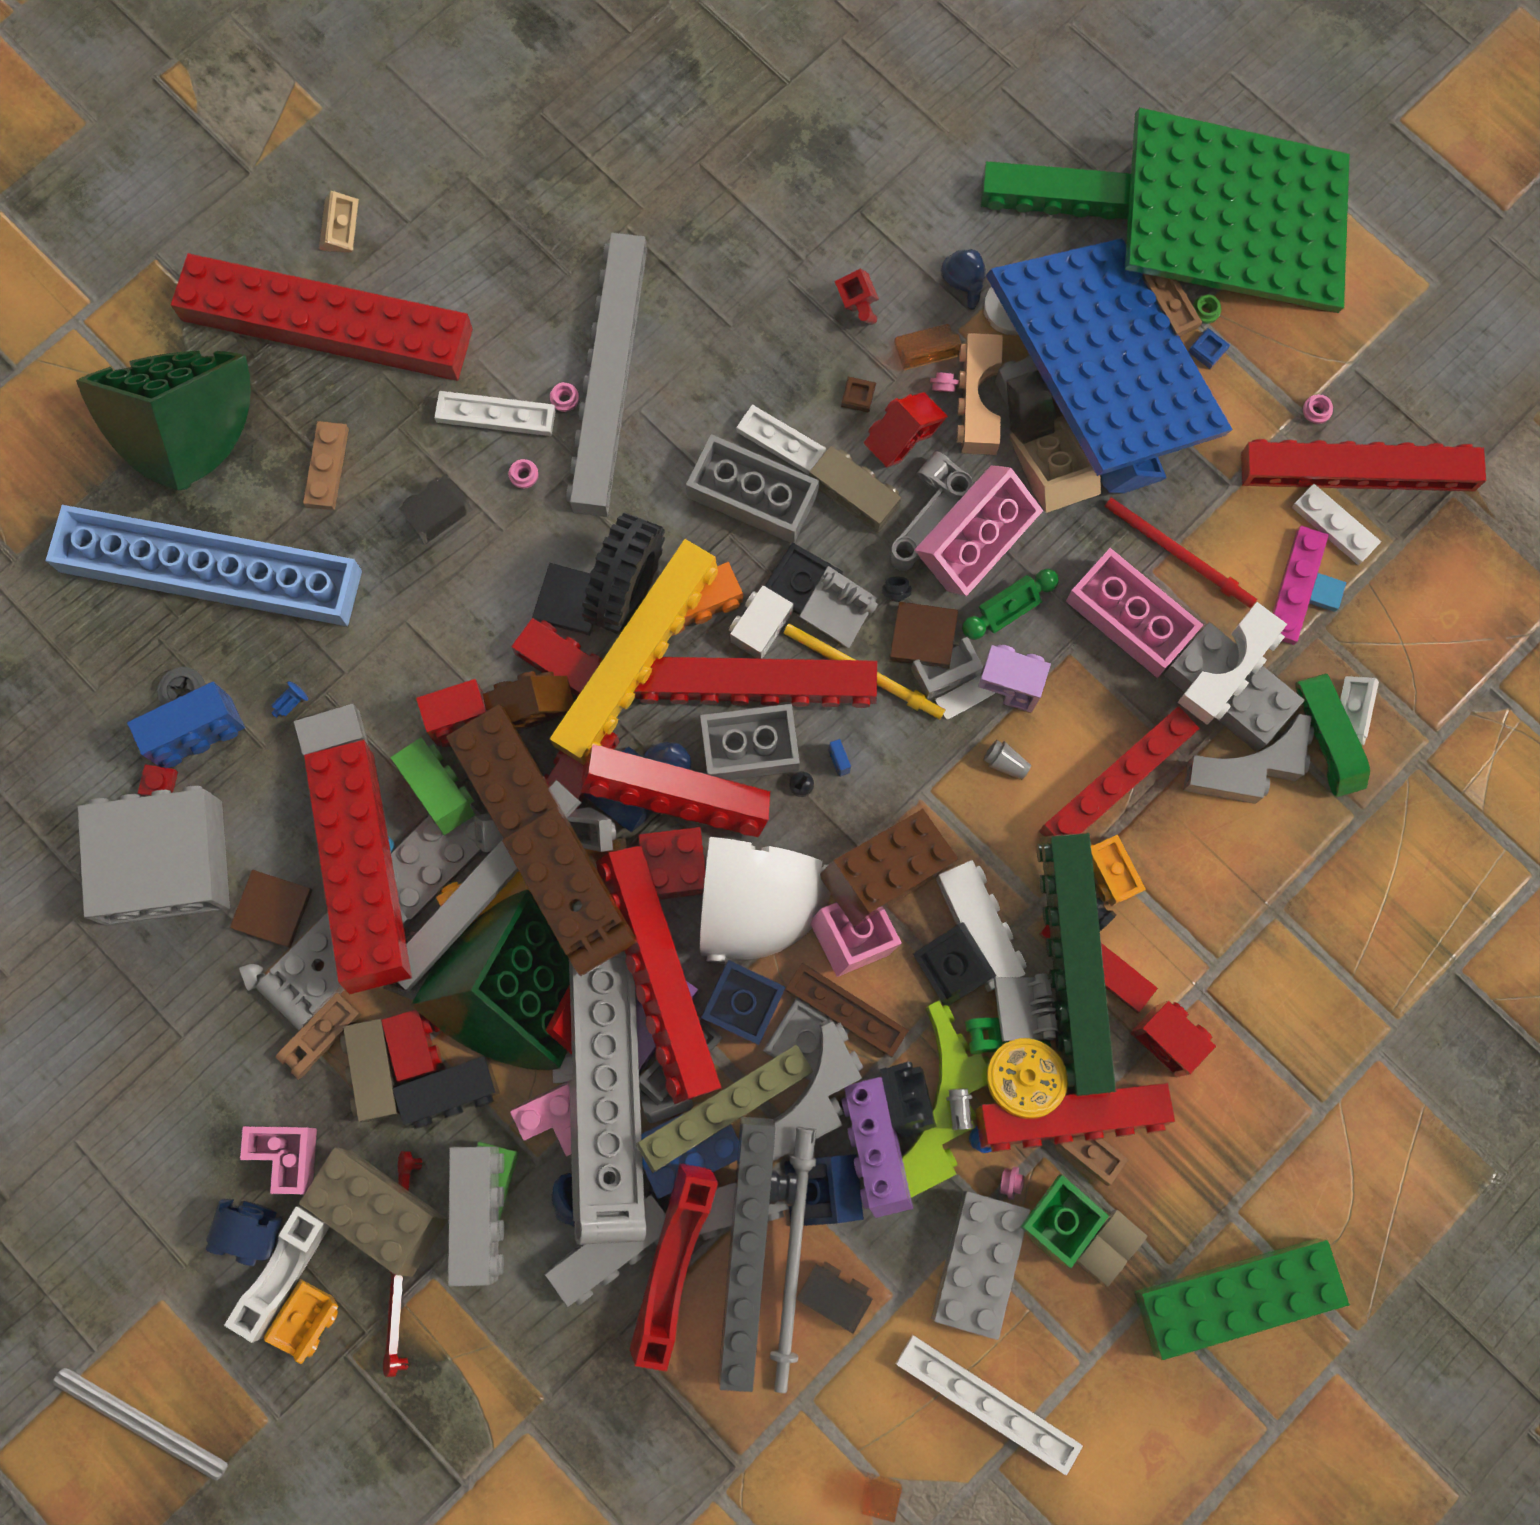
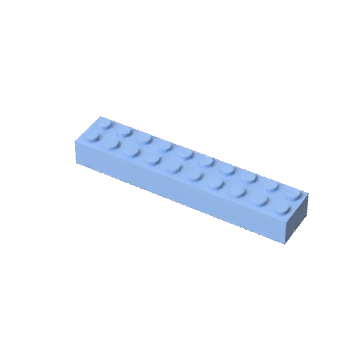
[45,505,362,627]

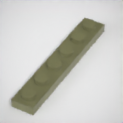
[636,1044,814,1173]

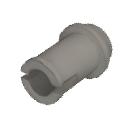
[946,1088,973,1130]

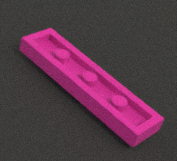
[1272,525,1329,645]

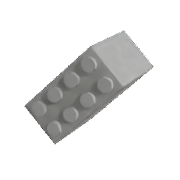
[78,786,230,926]

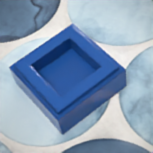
[1188,328,1230,369]
[828,739,851,777]

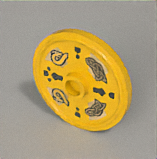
[987,1038,1068,1119]

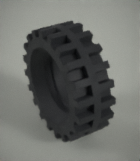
[582,512,665,635]

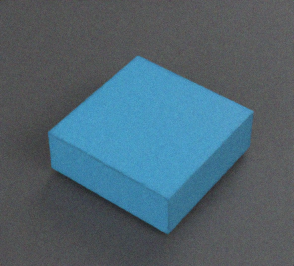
[1309,573,1347,612]

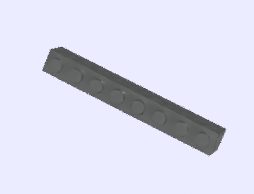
[718,1117,776,1392]

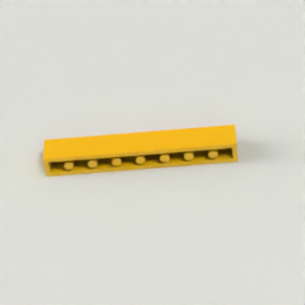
[550,539,718,765]

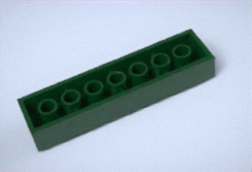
[1036,833,1116,1096]

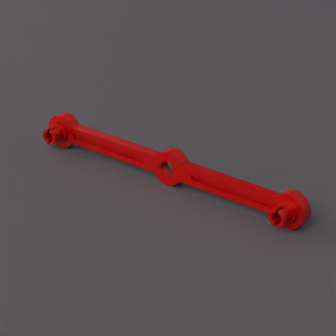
[383,1151,422,1377]

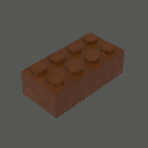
[820,809,958,927]

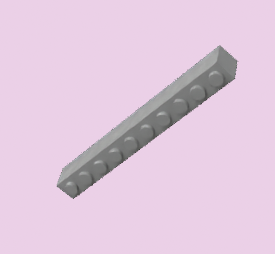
[566,233,647,517]

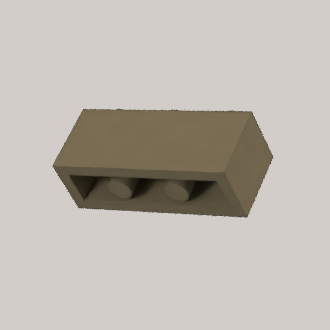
[809,446,901,534]
[340,1019,400,1122]

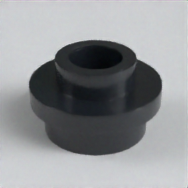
[882,576,912,602]

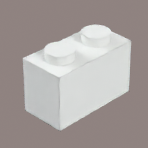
[729,586,793,659]

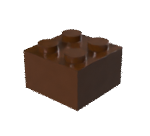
[483,671,574,729]

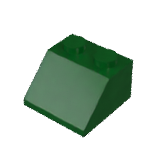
[1021,1174,1109,1268]

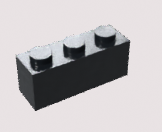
[392,1056,500,1129]

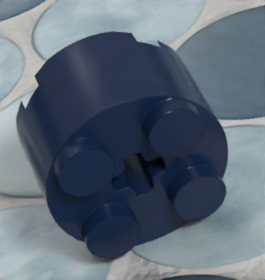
[206,1199,283,1266]

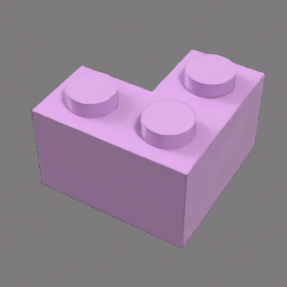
[978,645,1051,713]

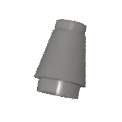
[984,740,1031,780]

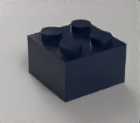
[701,960,786,1045]

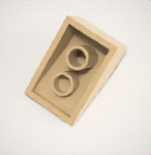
[1010,416,1101,513]

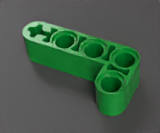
[1295,673,1370,798]

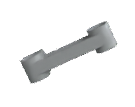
[890,451,973,571]

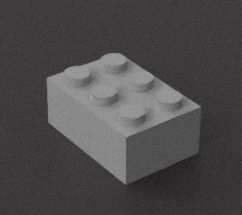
[700,704,800,780]

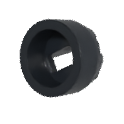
[790,771,814,797]

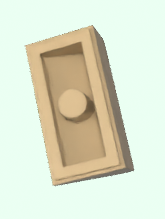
[319,191,359,252]

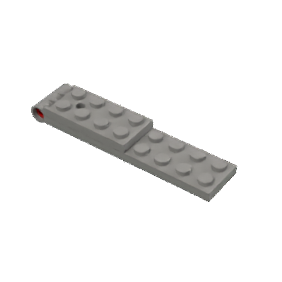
[256,804,482,1031]
[569,951,646,1244]

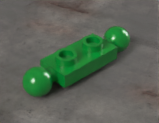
[962,569,1059,640]

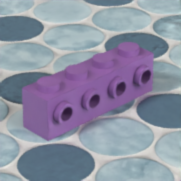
[841,1077,913,1218]

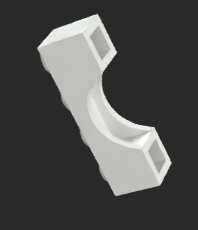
[1178,602,1287,724]
[224,1206,330,1342]

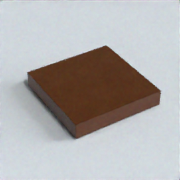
[890,602,958,669]
[230,869,312,948]

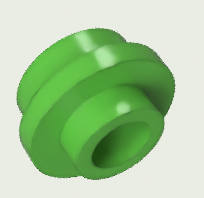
[1193,295,1221,324]

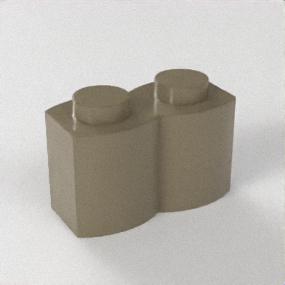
[1076,1210,1147,1287]

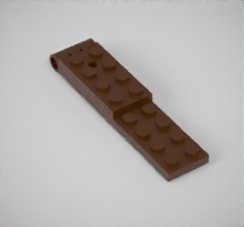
[446,704,637,976]

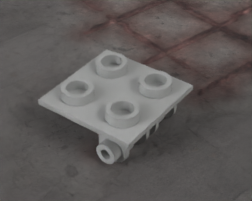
[799,566,878,648]
[994,974,1059,1041]

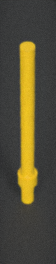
[783,624,946,720]

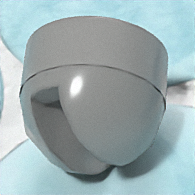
[239,964,265,991]

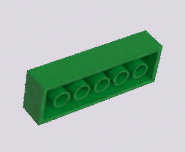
[1134,1238,1350,1360]

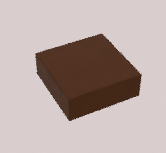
[841,376,876,413]

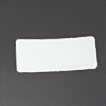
[935,674,995,719]

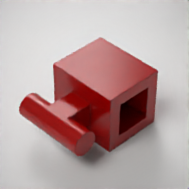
[834,268,879,325]

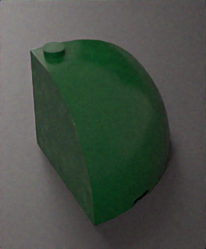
[76,351,251,490]
[411,889,570,1070]

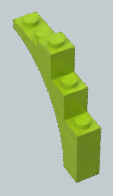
[902,1001,990,1198]

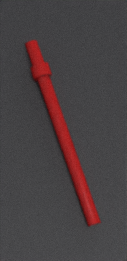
[1105,497,1257,609]

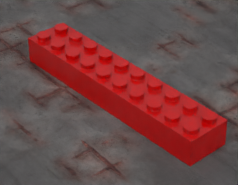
[171,253,473,381]

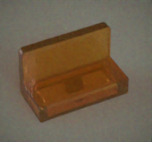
[894,324,962,370]

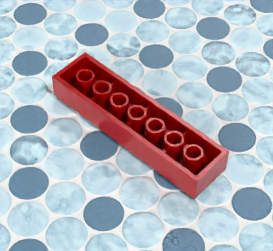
[304,740,412,995]

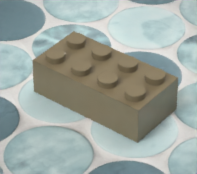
[299,1147,448,1277]

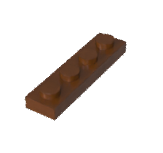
[786,963,909,1058]

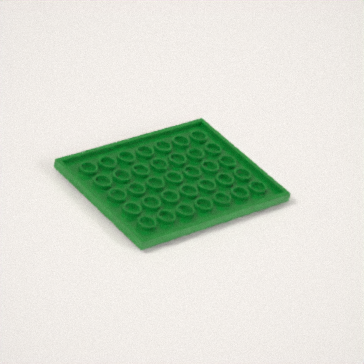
[1125,107,1350,313]

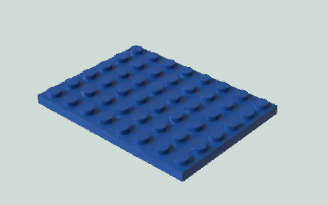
[986,238,1233,476]

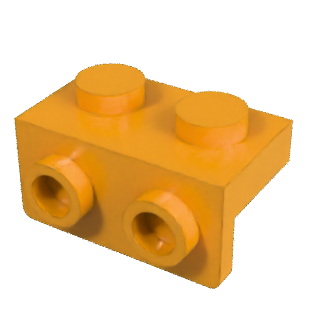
[1091,834,1146,907]
[263,1279,338,1364]

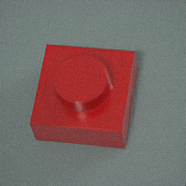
[137,764,178,797]

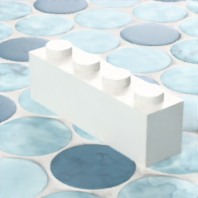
[936,860,1027,992]

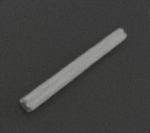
[53,1368,228,1480]

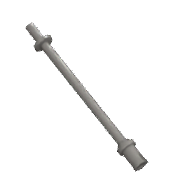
[770,1127,817,1393]

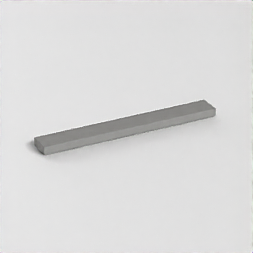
[398,780,581,991]

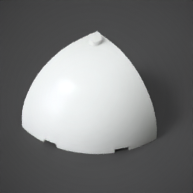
[700,837,831,963]

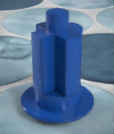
[271,681,308,718]

